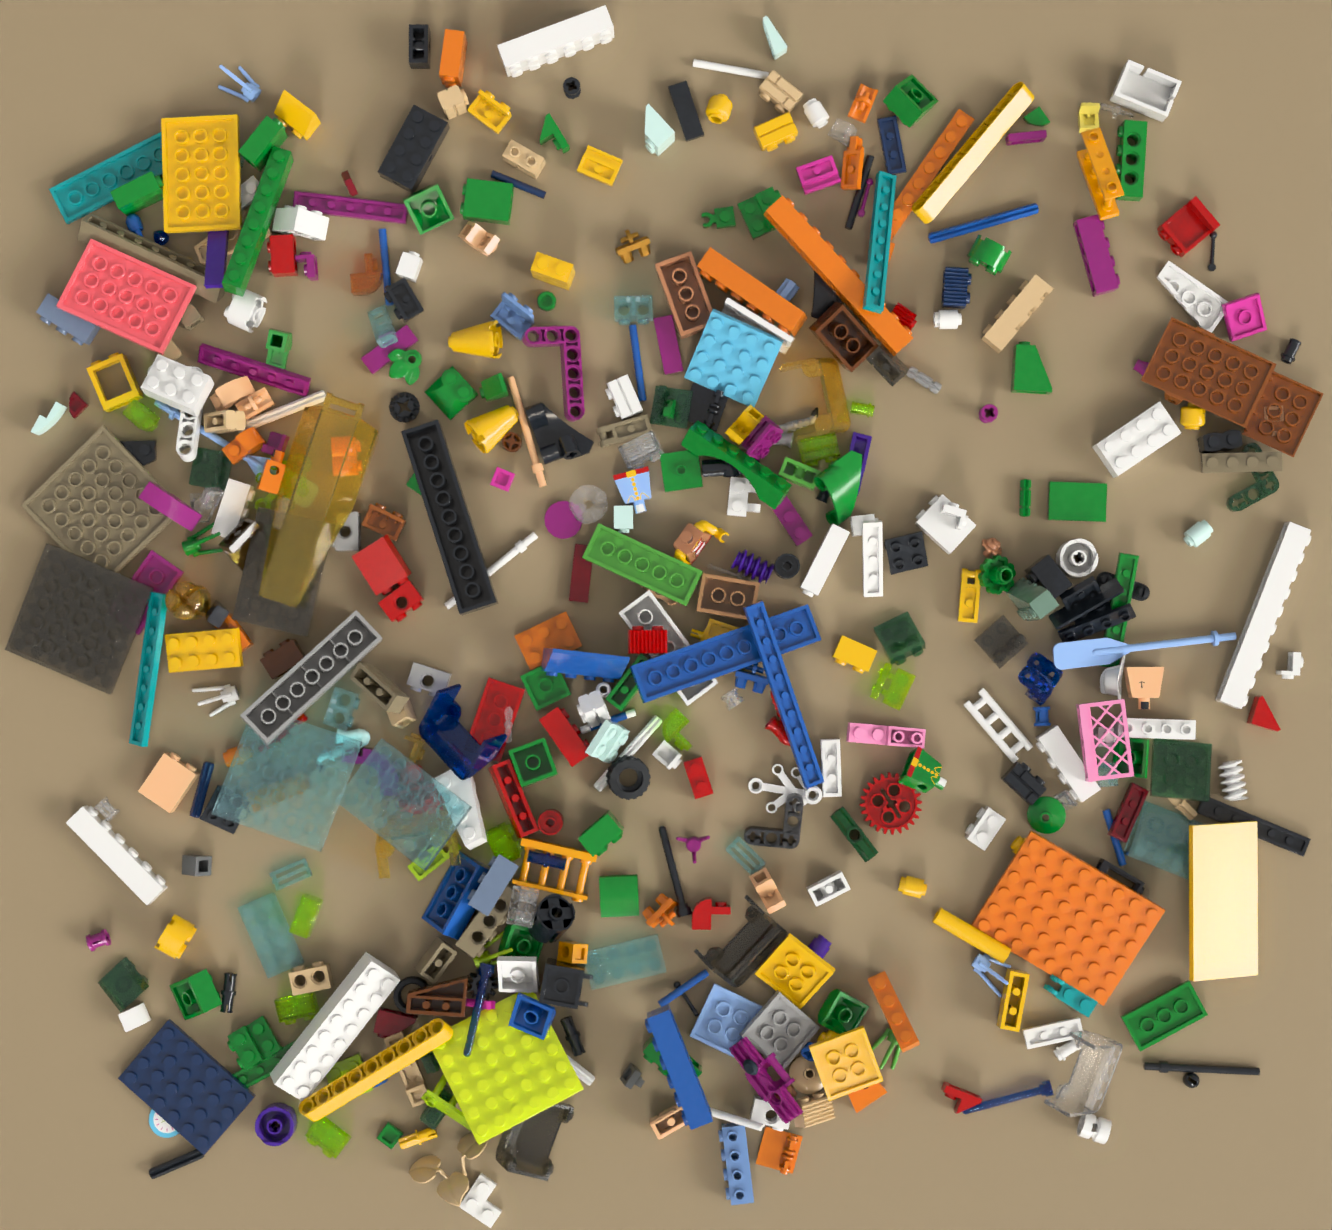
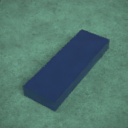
[877,115,907,175]

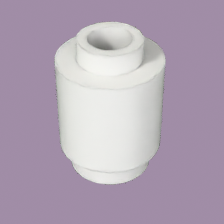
[803,98,829,128]
[933,310,962,329]

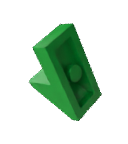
[540,113,570,154]

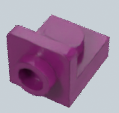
[295,252,319,281]

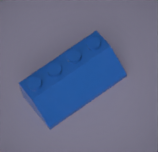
[422,851,490,940]

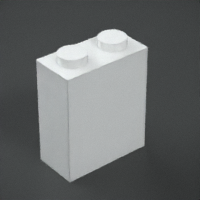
[915,494,976,554]

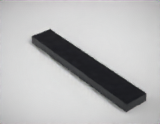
[1196,795,1311,857]

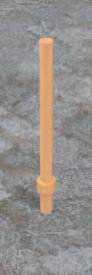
[507,376,547,488]

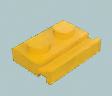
[577,145,623,187]

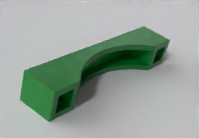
[681,421,792,510]

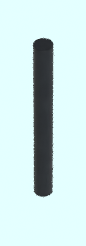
[845,155,874,230]

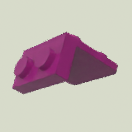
[741,415,784,460]

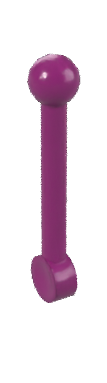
[857,178,873,217]

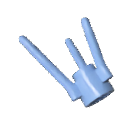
[218,65,261,103]
[971,953,1011,997]

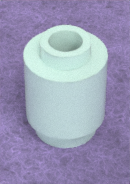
[1183,520,1213,547]

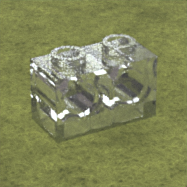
[506,885,539,928]

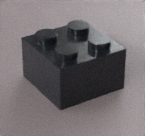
[1024,554,1073,599]

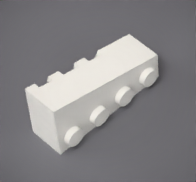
[433,761,487,850]

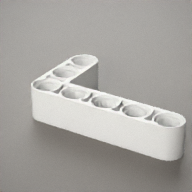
[148,365,203,462]

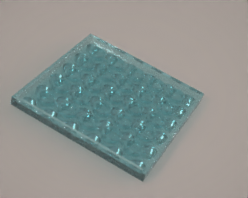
[212,720,362,852]

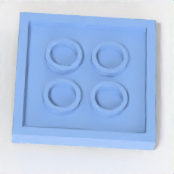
[689,983,763,1057]

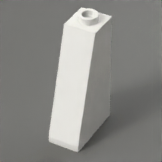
[800,524,850,597]

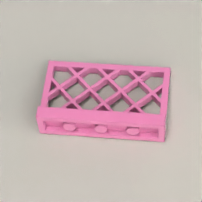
[1076,699,1134,782]

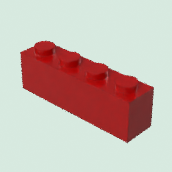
[488,759,539,839]

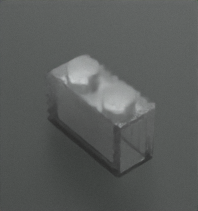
[618,431,664,470]

